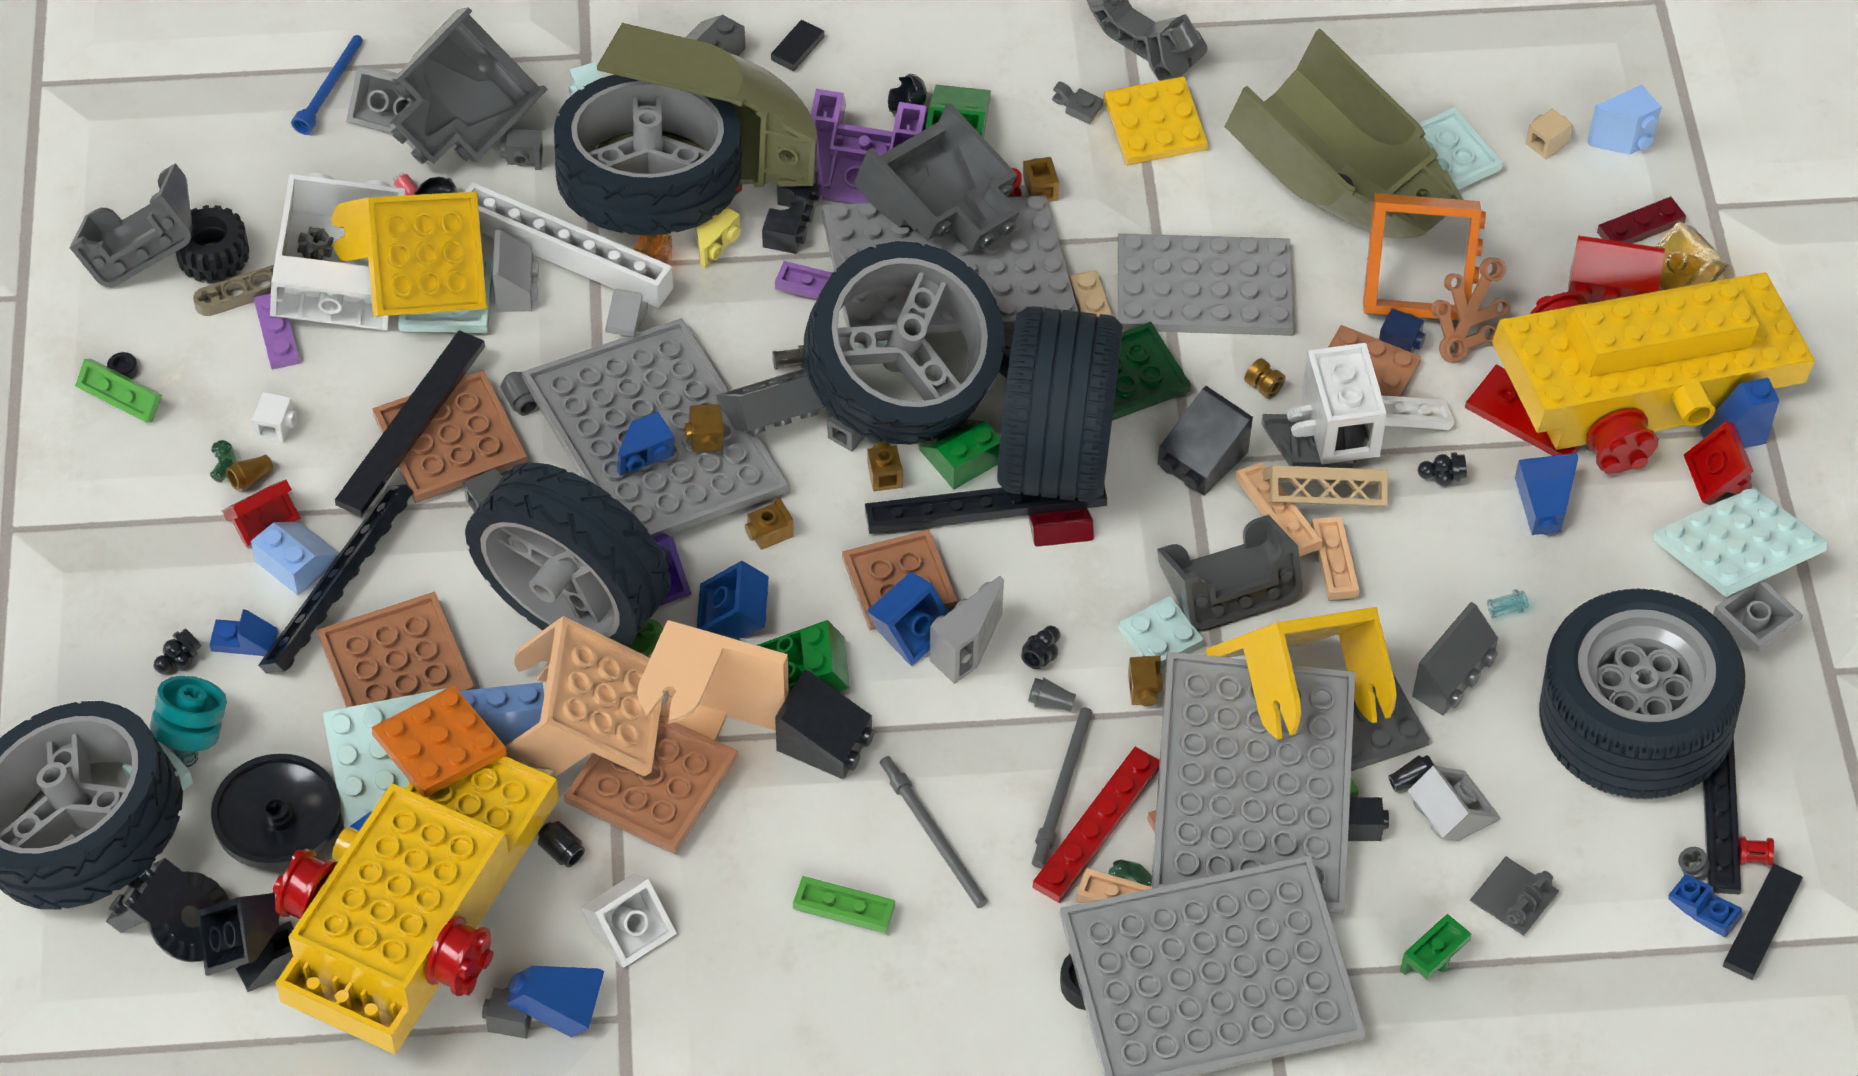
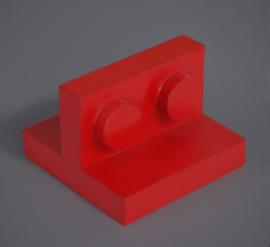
[1683,421,1754,505]
[221,479,301,547]

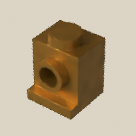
[1023,157,1059,202]
[867,442,903,492]
[745,497,794,550]
[1128,656,1163,706]

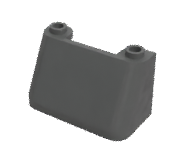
[69,163,193,287]
[1157,515,1303,630]

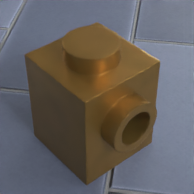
[684,404,724,453]

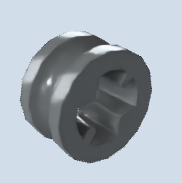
[1678,846,1710,879]

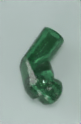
[210,440,237,483]
[1108,859,1152,887]

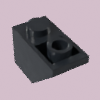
[235,921,294,992]

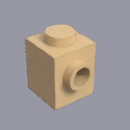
[1525,108,1573,159]

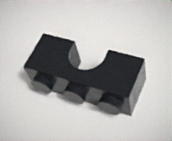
[762,172,822,254]

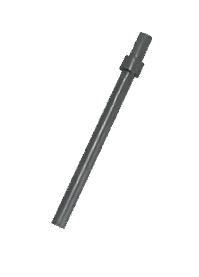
[1031,707,1093,868]
[880,756,988,908]

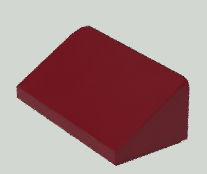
[1029,508,1094,547]

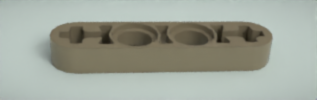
[193,265,274,316]

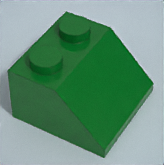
[919,420,1000,490]

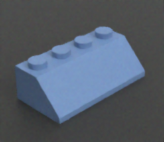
[459,682,544,746]

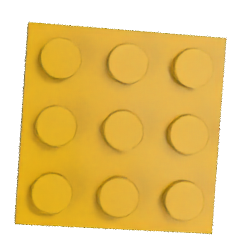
[1103,76,1208,166]

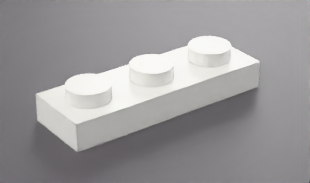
[1382,395,1455,430]

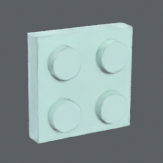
[1118,596,1204,668]

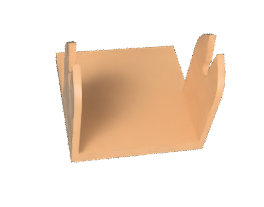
[505,616,662,777]
[637,620,789,741]

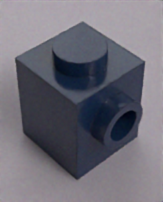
[1379,308,1426,353]

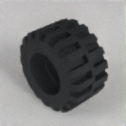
[175,205,250,283]

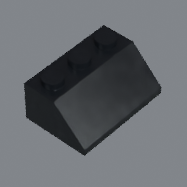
[196,893,280,976]

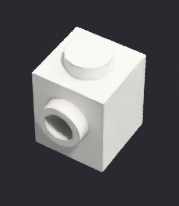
[251,392,297,443]

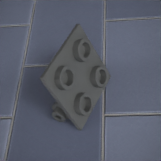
[1470,856,1559,936]

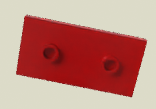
[1465,364,1580,456]

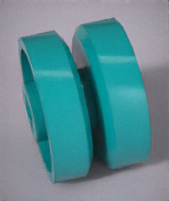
[150,676,227,752]

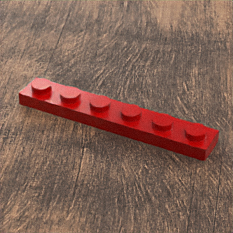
[1032,746,1159,903]

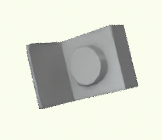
[605,289,648,337]

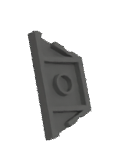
[1261,414,1368,468]

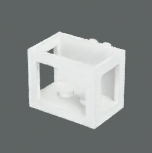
[1287,343,1387,465]

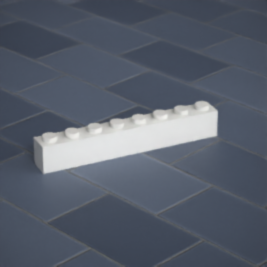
[465,182,673,308]

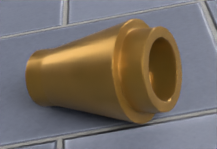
[226,454,273,490]

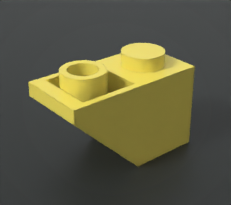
[696,207,741,268]

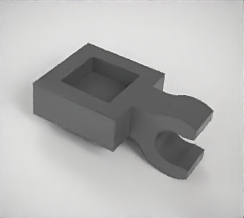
[1052,81,1104,125]

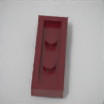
[1597,196,1686,243]

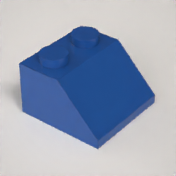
[696,561,769,638]
[866,572,949,666]

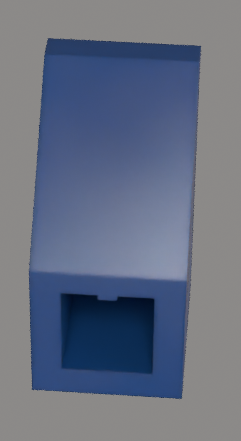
[617,412,675,476]

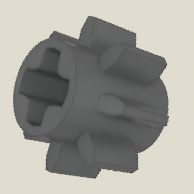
[297,227,334,260]

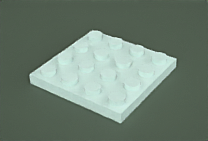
[1653,487,1827,597]
[322,688,447,829]

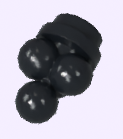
[1417,452,1467,486]
[1021,625,1060,669]
[153,628,201,674]

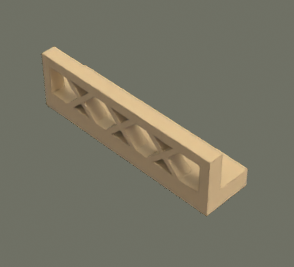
[1263,465,1388,507]

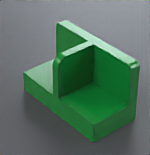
[1400,914,1472,980]

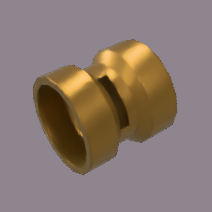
[1244,358,1286,399]

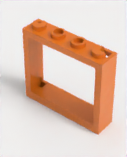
[1363,193,1486,320]

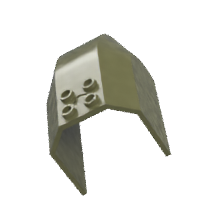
[597,23,817,188]
[1224,28,1463,238]

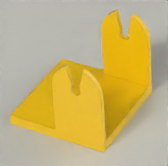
[331,192,487,317]
[1206,607,1397,740]

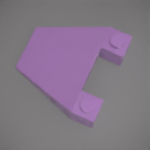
[811,89,928,204]

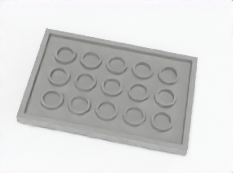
[1118,233,1293,336]

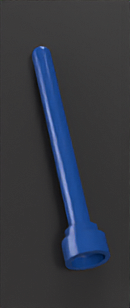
[291,35,363,135]

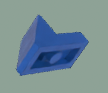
[209,609,278,656]

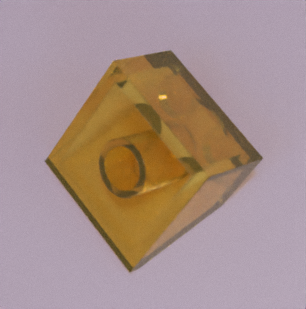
[1655,221,1729,290]

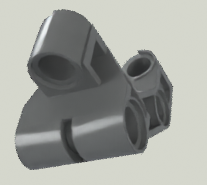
[1087,0,1208,81]

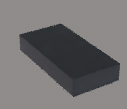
[771,19,824,71]

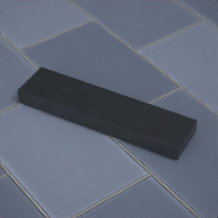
[1722,863,1803,980]

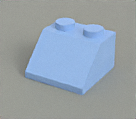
[1587,85,1662,154]
[251,522,339,595]

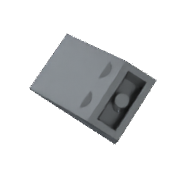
[930,576,1004,684]

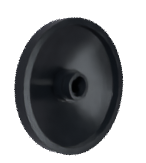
[211,753,341,870]

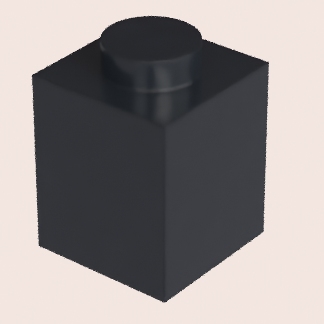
[1348,797,1389,841]

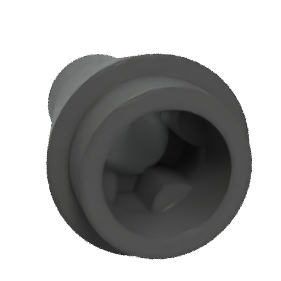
[1028,677,1076,712]

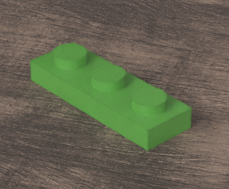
[75,359,162,423]
[793,876,895,934]

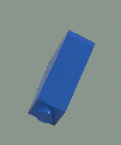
[1700,378,1779,448]
[1515,453,1578,535]
[506,966,604,1037]

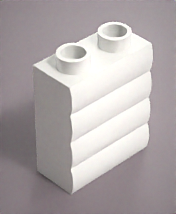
[270,173,405,330]

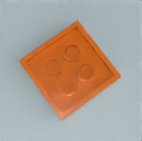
[372,685,506,798]

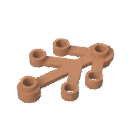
[1431,257,1510,363]

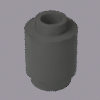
[500,372,538,416]

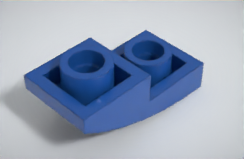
[1668,874,1742,937]

